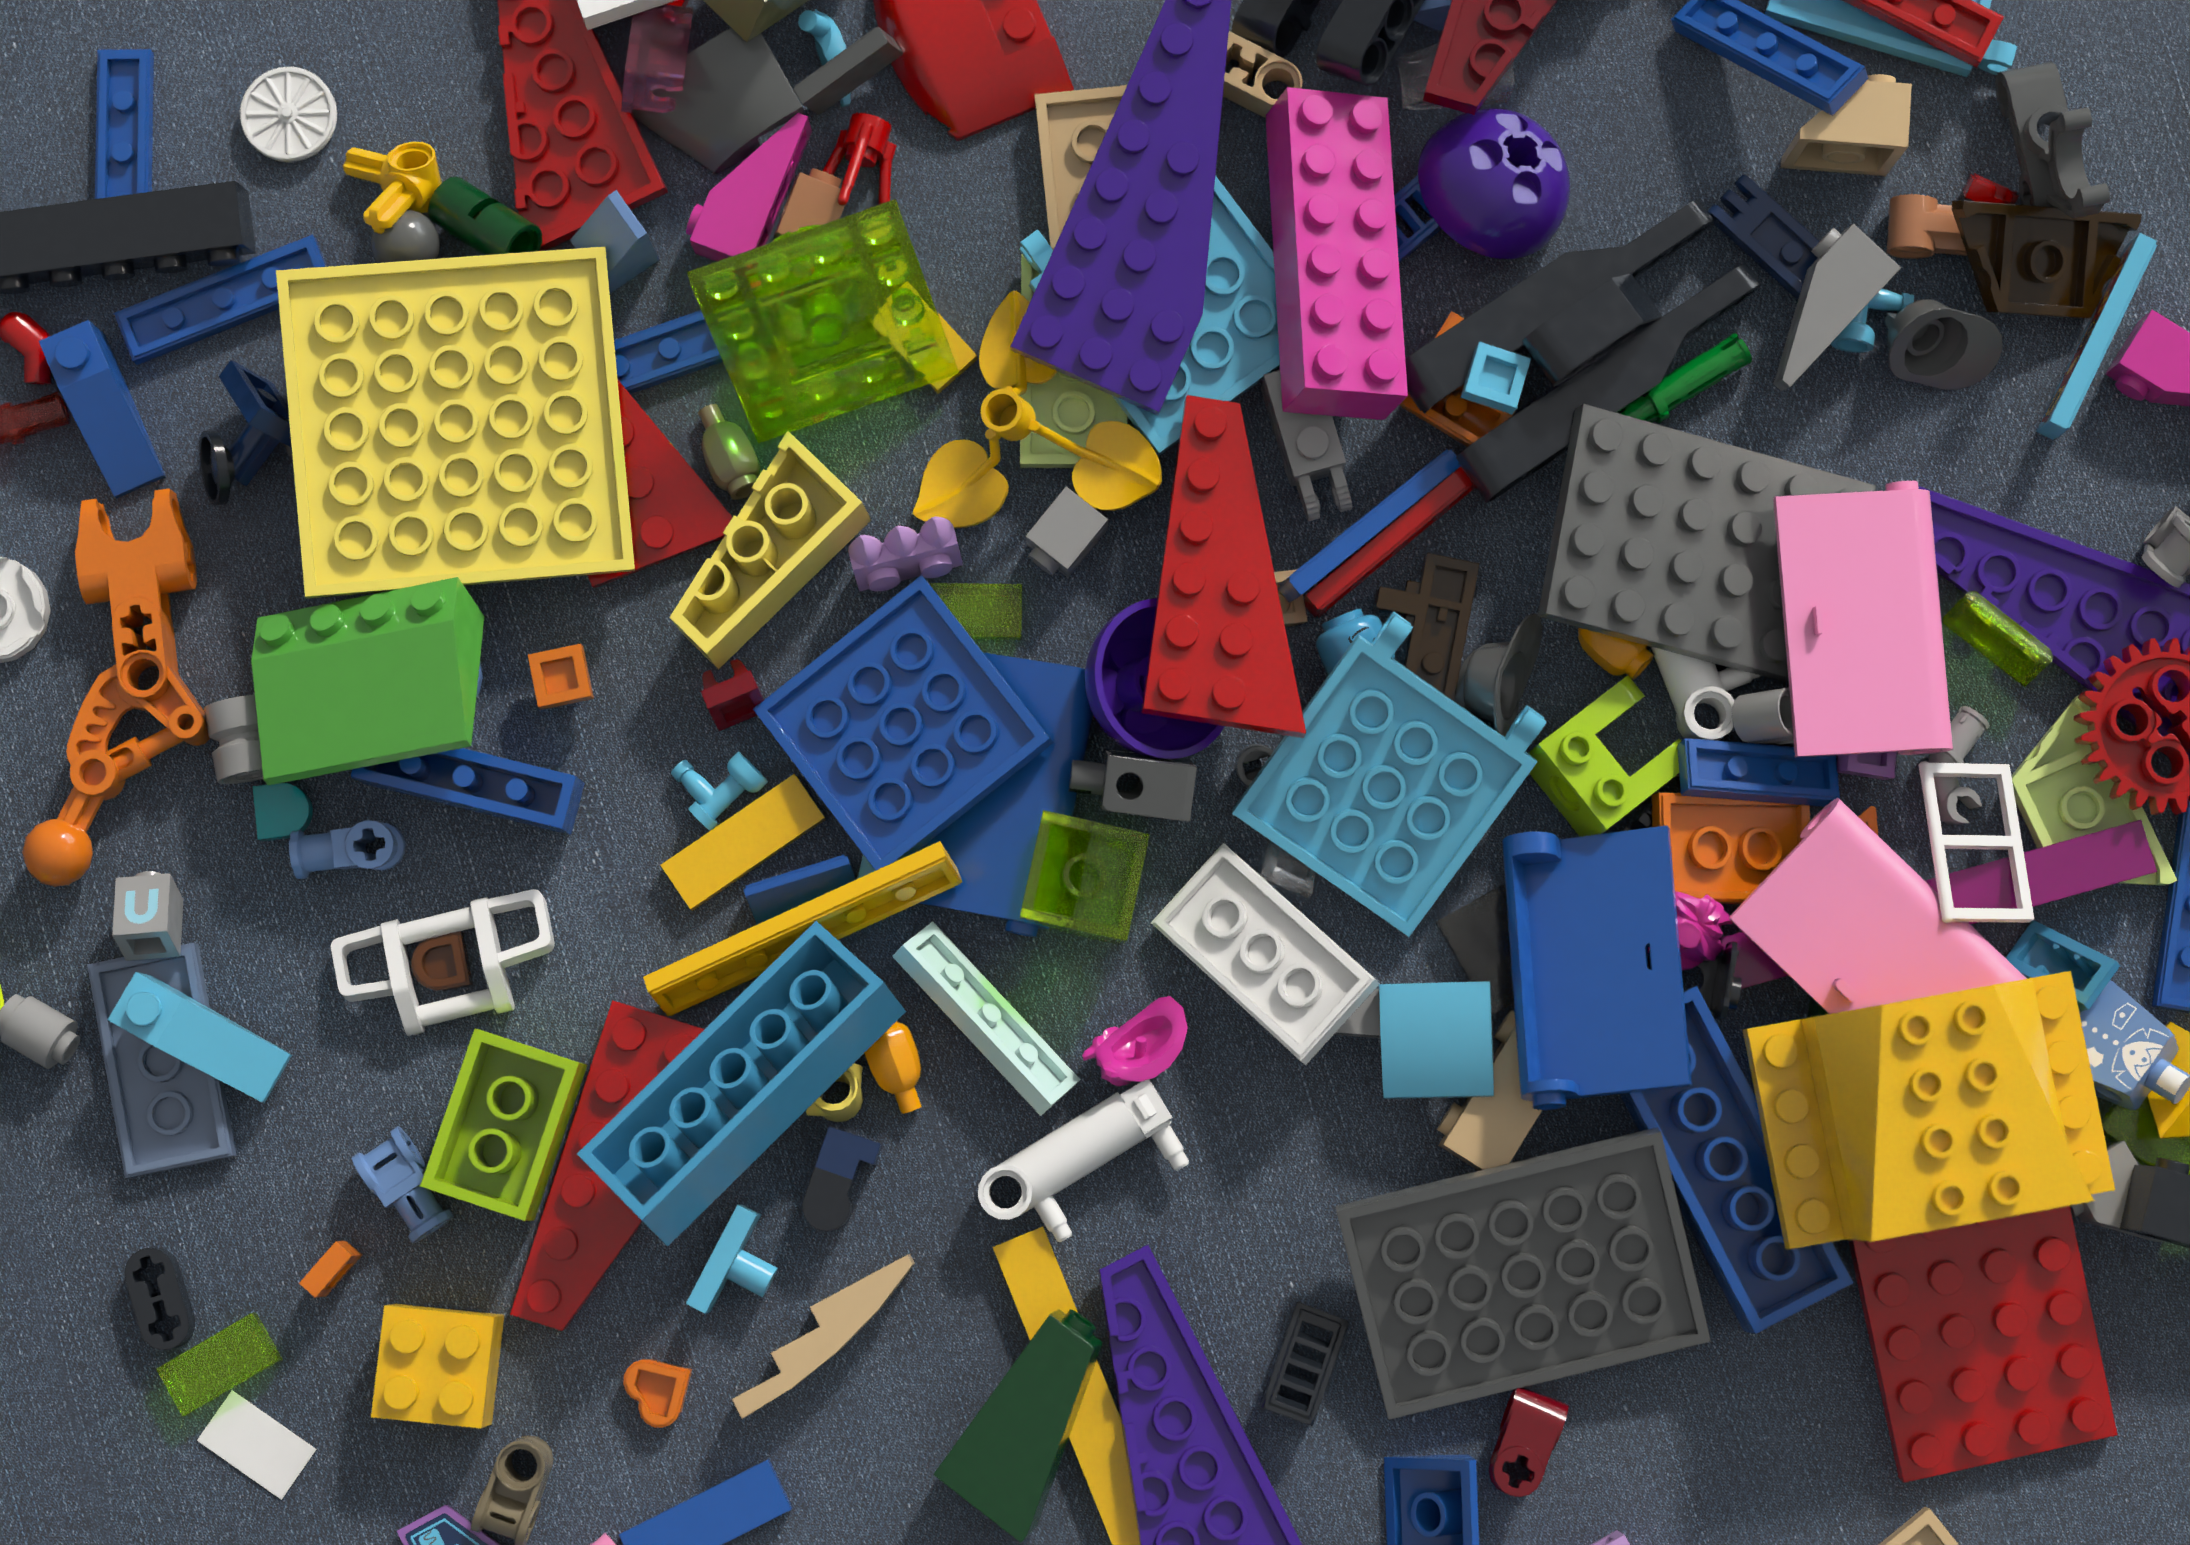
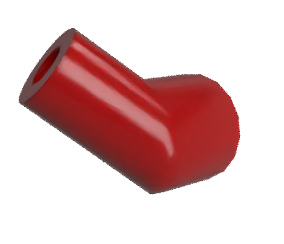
[0,311,52,384]

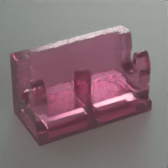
[621,4,693,113]

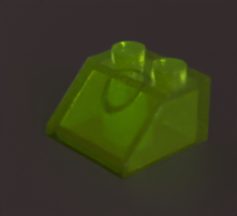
[1019,810,1150,945]

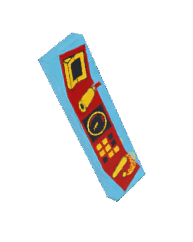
[2036,233,2157,440]

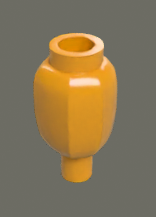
[1578,628,1654,680]
[864,1021,922,1114]

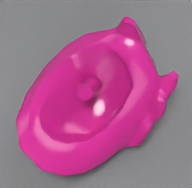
[1647,891,1733,970]
[1082,996,1188,1086]

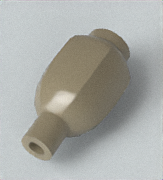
[698,404,761,500]

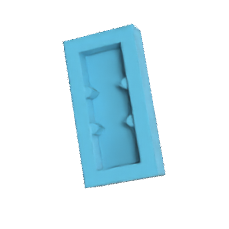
[686,1205,778,1314]

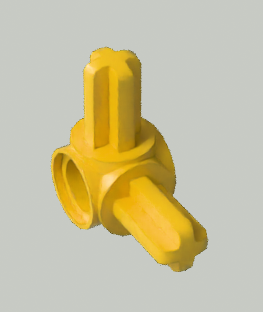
[343,142,442,234]

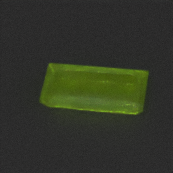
[1941,591,2053,687]

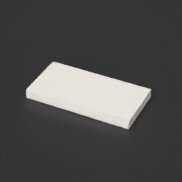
[1151,843,1380,1065]

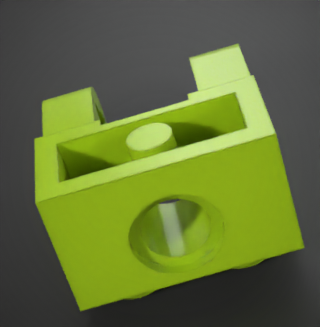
[1528,675,1681,837]

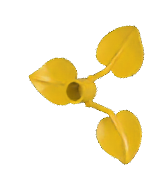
[913,291,1162,528]

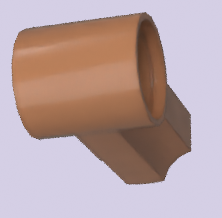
[1887,194,1967,259]

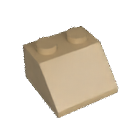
[1781,74,1912,176]

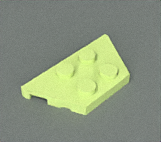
[2011,695,2177,886]

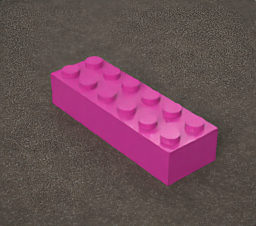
[1266,87,1408,420]

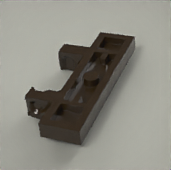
[1372,553,1480,701]

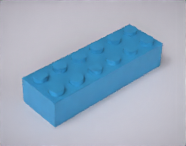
[577,921,906,1246]

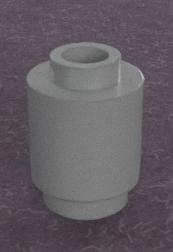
[0,994,80,1069]

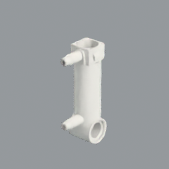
[1650,646,1760,741]
[978,1079,1189,1243]

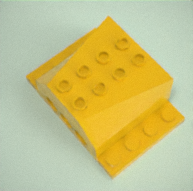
[1743,971,2115,1249]

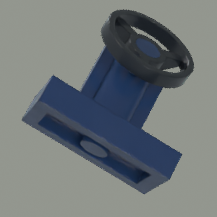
[199,360,292,506]

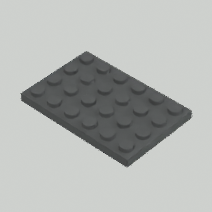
[1538,404,1876,683]
[1335,1127,1711,1420]

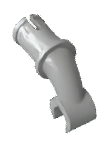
[1928,706,1990,825]

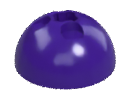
[1418,108,1570,259]
[1085,598,1225,760]

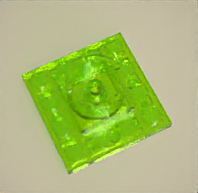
[687,199,959,443]

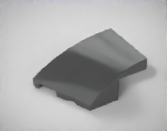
[626,28,804,175]

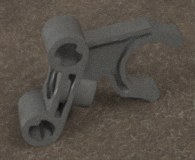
[1995,62,2110,219]

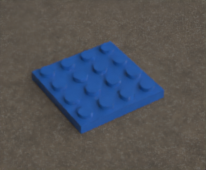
[753,575,1054,871]

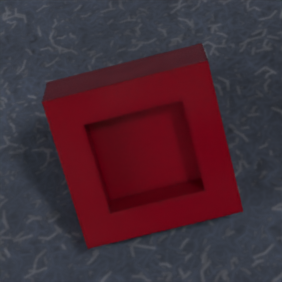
[701,659,764,731]

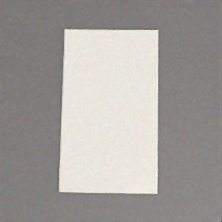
[197,1390,316,1500]

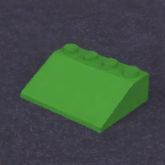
[251,577,484,785]

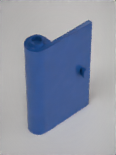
[917,653,1093,937]
[1502,825,1692,1110]

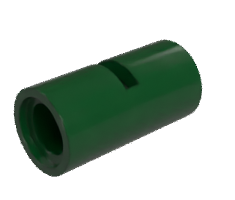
[428,176,542,255]

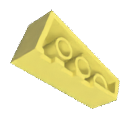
[670,431,871,670]

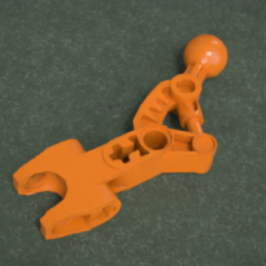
[22,488,210,887]

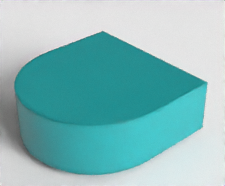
[253,783,313,841]

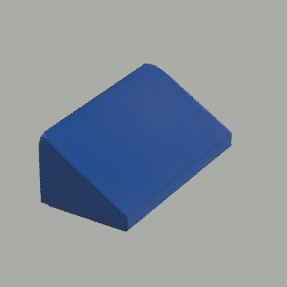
[743,855,856,925]

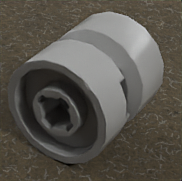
[204,694,263,784]

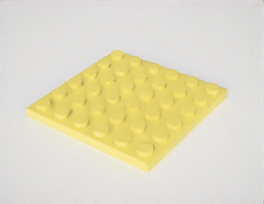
[276,247,635,598]

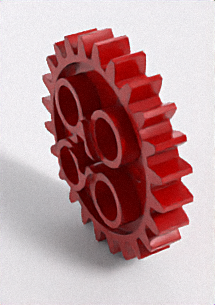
[2073,638,2190,815]

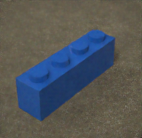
[350,748,585,835]

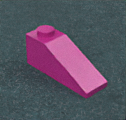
[686,113,812,275]
[2105,310,2190,407]

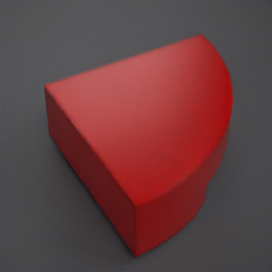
[1962,173,2019,204]

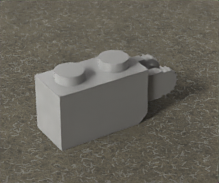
[1261,370,1353,521]

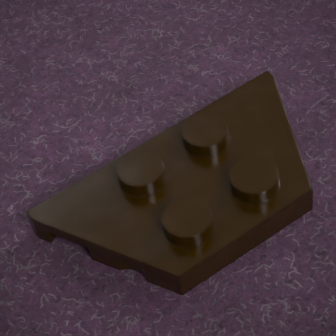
[1952,201,2142,318]

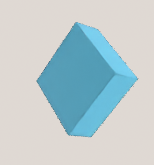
[1460,342,1531,414]

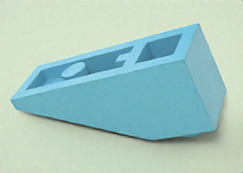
[108,972,292,1103]

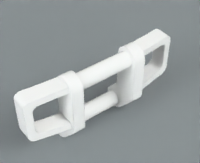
[331,889,555,1036]

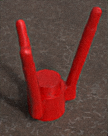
[822,113,897,225]

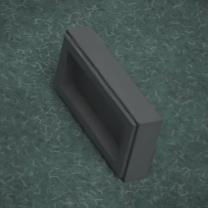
[793,27,903,115]

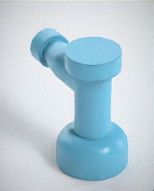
[1831,289,1914,353]
[671,752,768,831]

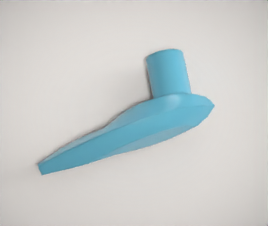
[798,9,851,107]

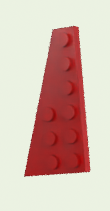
[510,1000,704,1331]

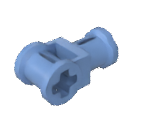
[289,820,405,879]
[352,1126,454,1244]

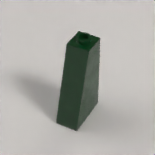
[933,1309,1103,1543]

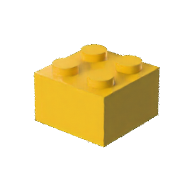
[371,1304,505,1428]

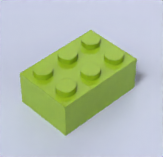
[420,1028,588,1221]

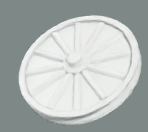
[240,67,337,162]

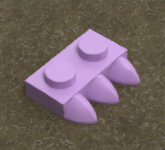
[848,516,963,592]

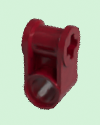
[1488,1387,1569,1497]

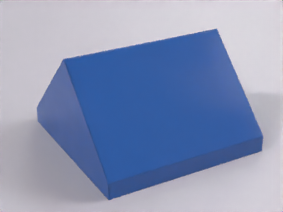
[1384,1454,1479,1545]

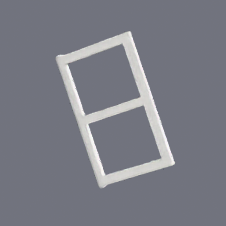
[1919,761,2034,923]

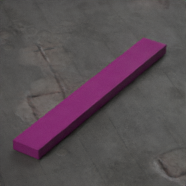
[1720,820,2157,989]

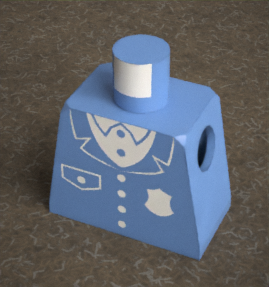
[2080,980,2190,1110]

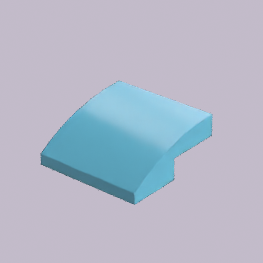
[1379,981,1494,1099]

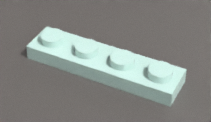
[892,921,1080,1116]

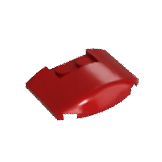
[873,0,1074,141]

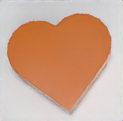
[623,1359,692,1428]

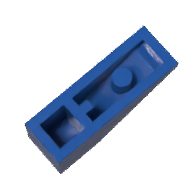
[39,320,166,498]

